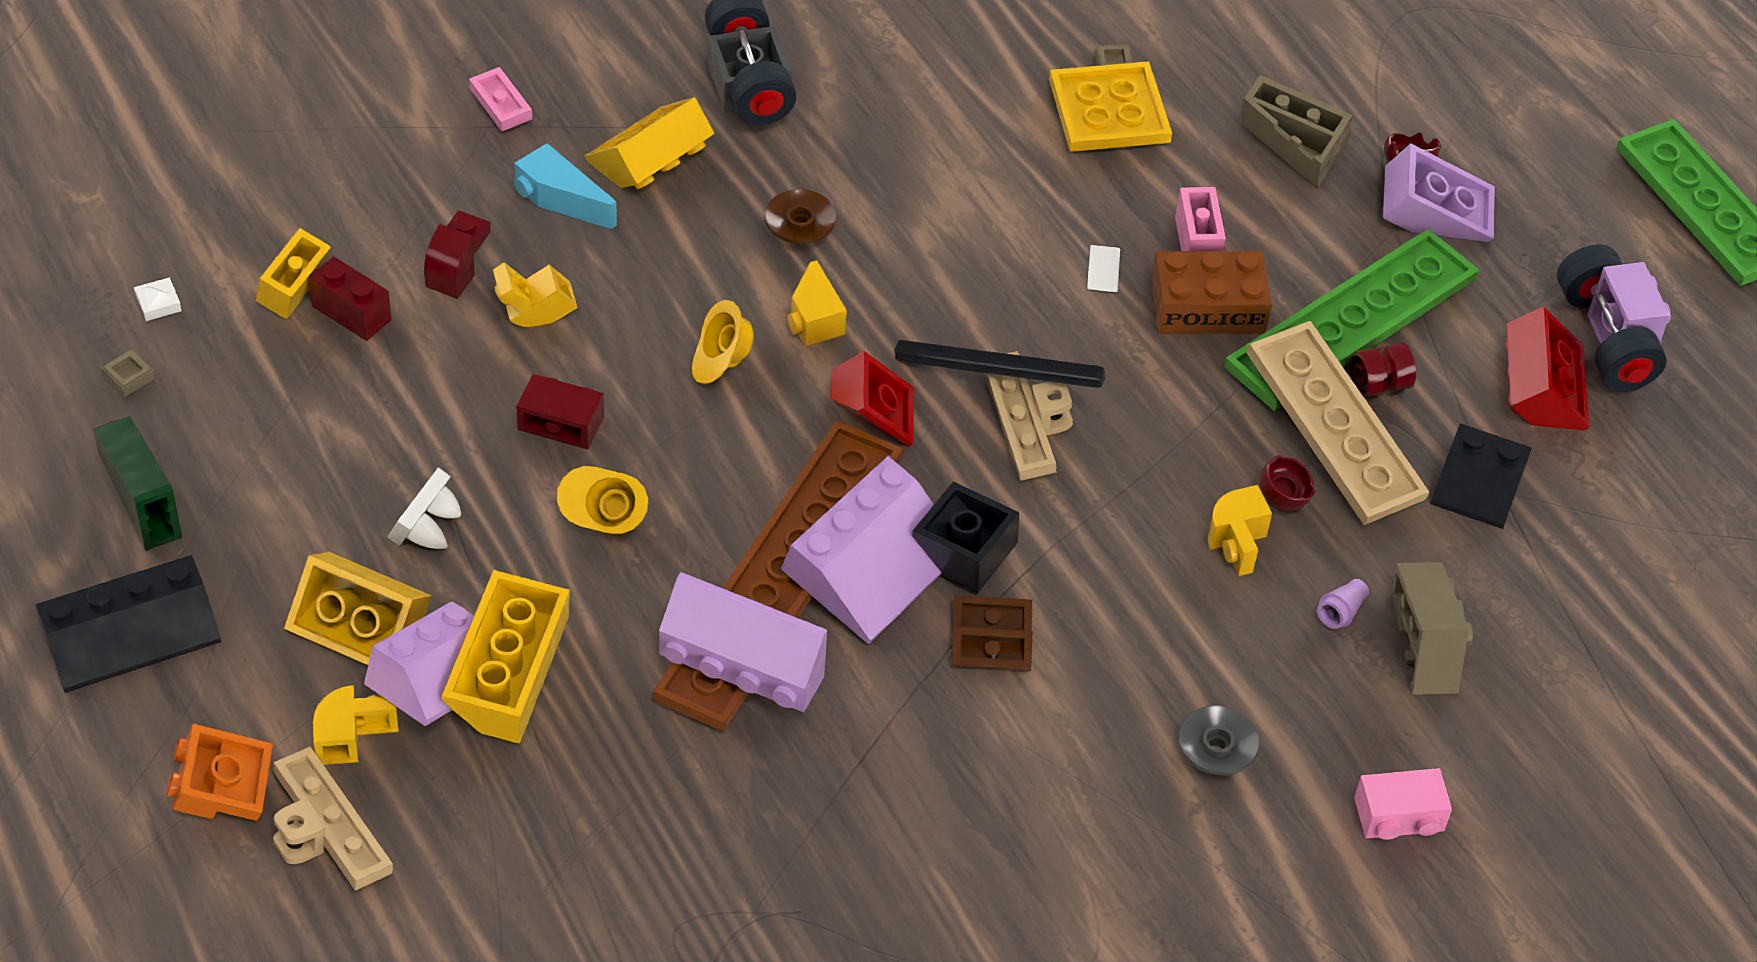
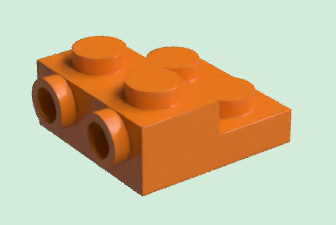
[166,724,273,821]

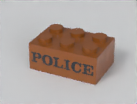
[1151,251,1272,334]

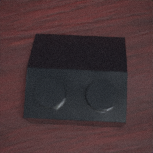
[1431,423,1532,529]
[913,481,1019,592]

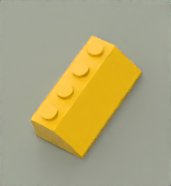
[442,570,570,744]

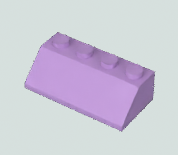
[659,572,827,712]

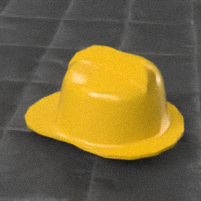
[692,300,754,384]
[557,466,648,534]

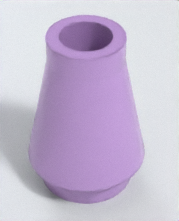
[1317,579,1369,629]

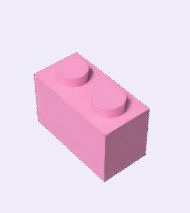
[1175,187,1226,251]
[1354,768,1452,840]

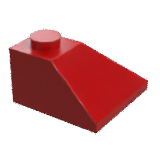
[830,351,914,447]

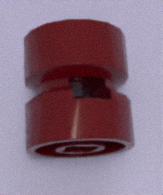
[1349,342,1416,398]

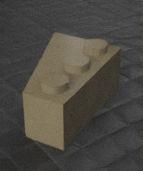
[1241,75,1353,189]
[1392,562,1473,695]

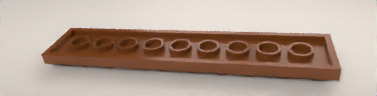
[653,420,903,732]

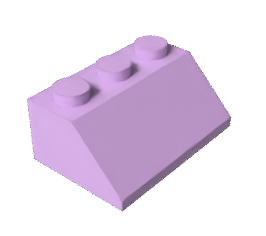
[364,601,474,726]

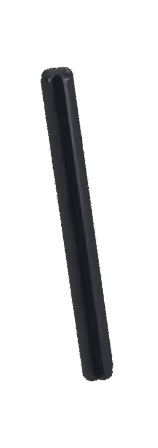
[894,340,1105,388]

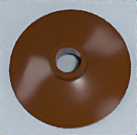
[765,189,836,244]

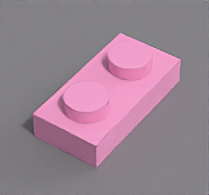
[469,67,533,131]

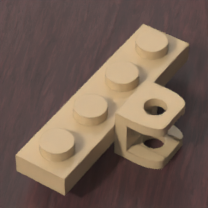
[984,351,1073,481]
[273,747,393,891]

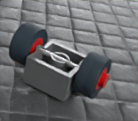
[705,0,796,125]

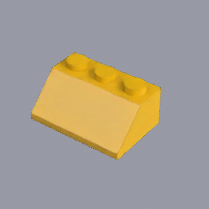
[584,97,715,189]
[284,552,432,665]

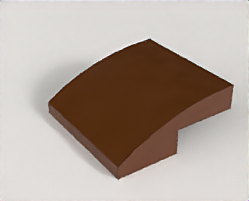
[952,595,1033,671]

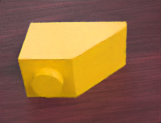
[787,260,847,347]

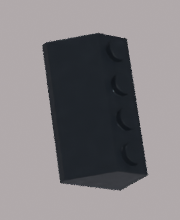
[35,555,221,693]

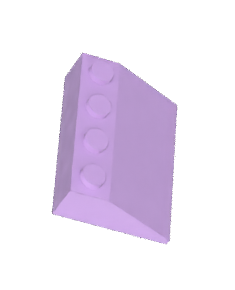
[781,456,942,644]

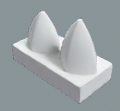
[387,468,461,549]

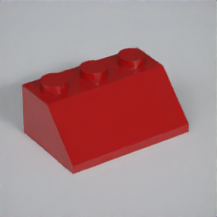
[1505,306,1590,430]

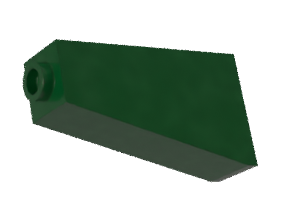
[93,416,183,551]

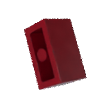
[308,256,392,341]
[516,374,604,450]

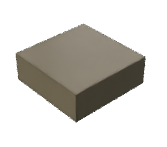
[1095,45,1133,66]
[101,349,156,397]

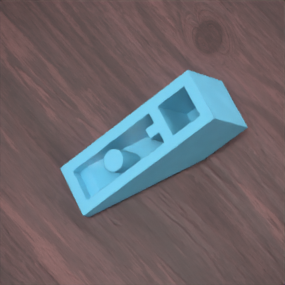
[514,143,617,229]

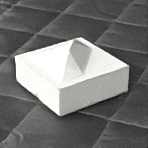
[134,277,182,321]

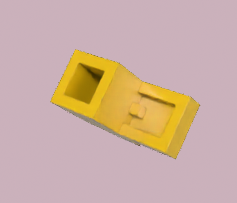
[493,262,578,327]
[1208,485,1272,576]
[313,685,399,765]

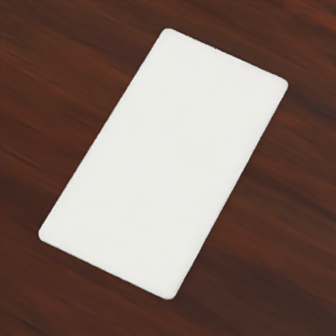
[1087,245,1120,292]

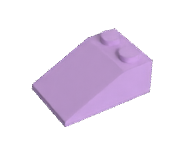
[1383,144,1495,242]

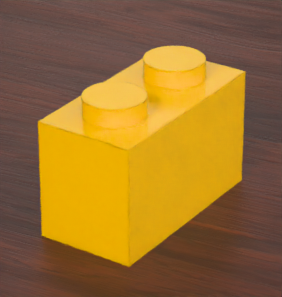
[255,228,331,320]

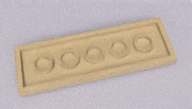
[1246,321,1429,525]

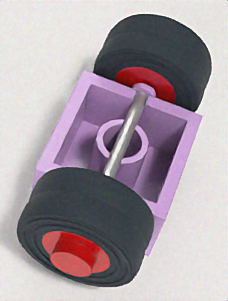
[1557,244,1671,391]

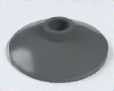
[1178,706,1259,775]

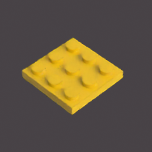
[1049,61,1172,152]

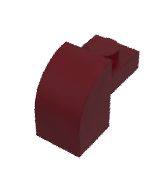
[424,210,491,299]

